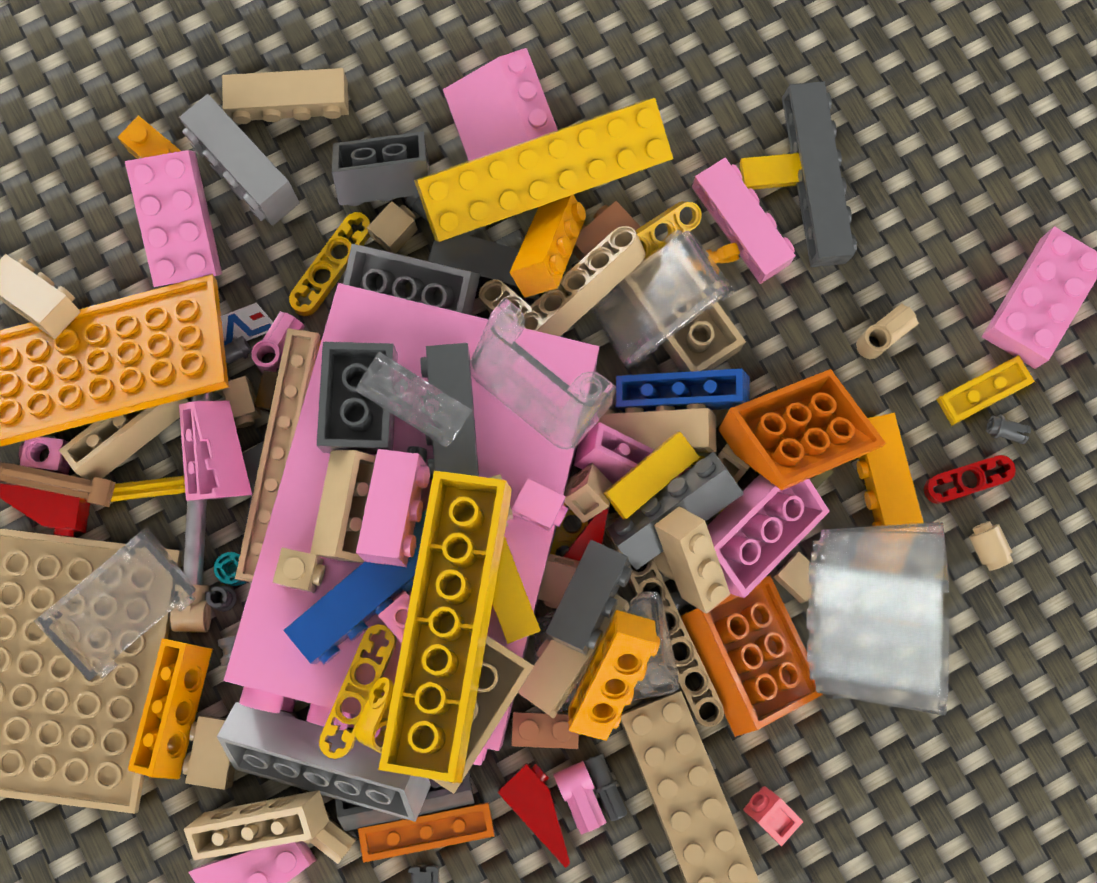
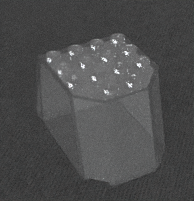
[807,522,949,715]

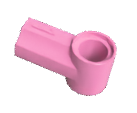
[251,311,305,373]
[553,761,607,834]

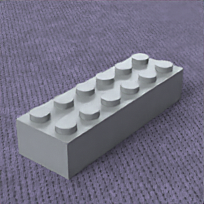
[217,702,431,822]

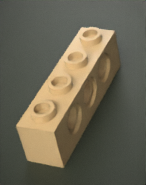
[184,790,329,860]

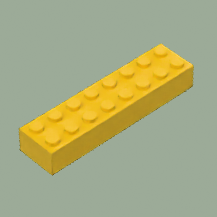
[414,98,673,242]
[378,471,512,783]

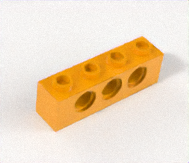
[568,610,660,741]
[128,638,213,779]

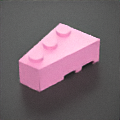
[179,401,252,501]
[188,841,317,883]

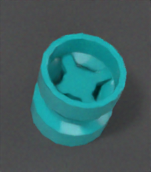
[214,552,247,586]

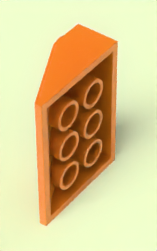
[718,369,886,490]
[680,575,826,737]

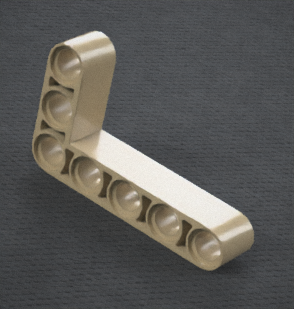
[479,226,645,337]

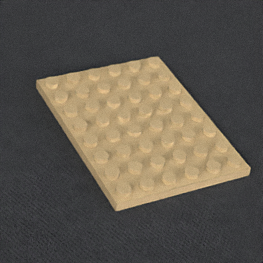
[0,529,183,814]

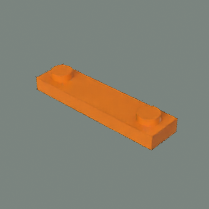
[358,802,495,863]

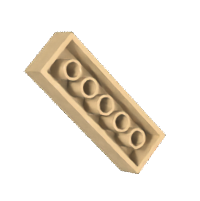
[620,690,760,883]

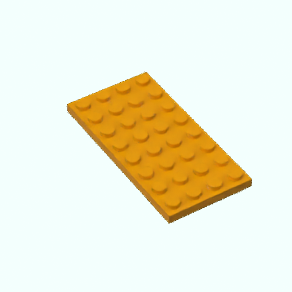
[0,274,229,447]

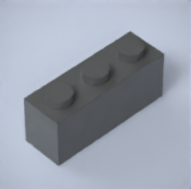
[545,540,633,656]

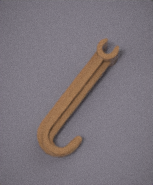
[0,462,116,507]

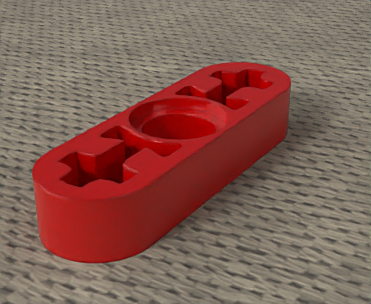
[924,455,1016,504]

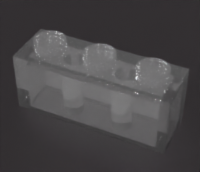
[355,352,472,447]

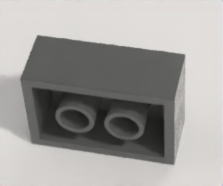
[332,131,430,206]
[317,342,398,454]

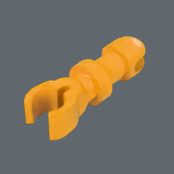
[686,243,740,271]

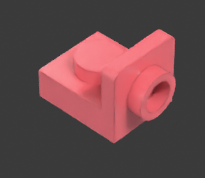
[743,786,803,846]

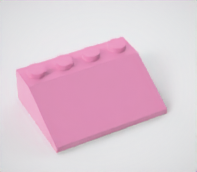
[443,48,558,161]

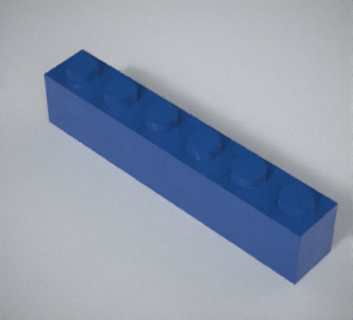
[283,509,427,665]

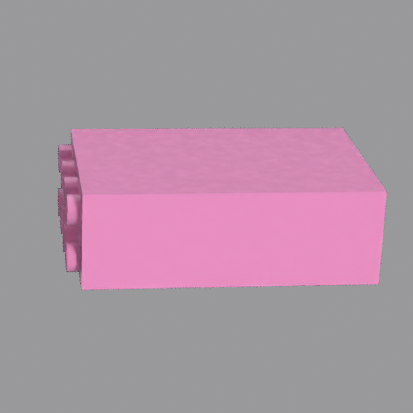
[223,283,600,765]

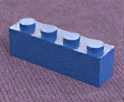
[616,368,750,413]

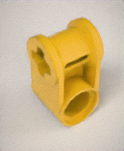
[355,677,394,753]

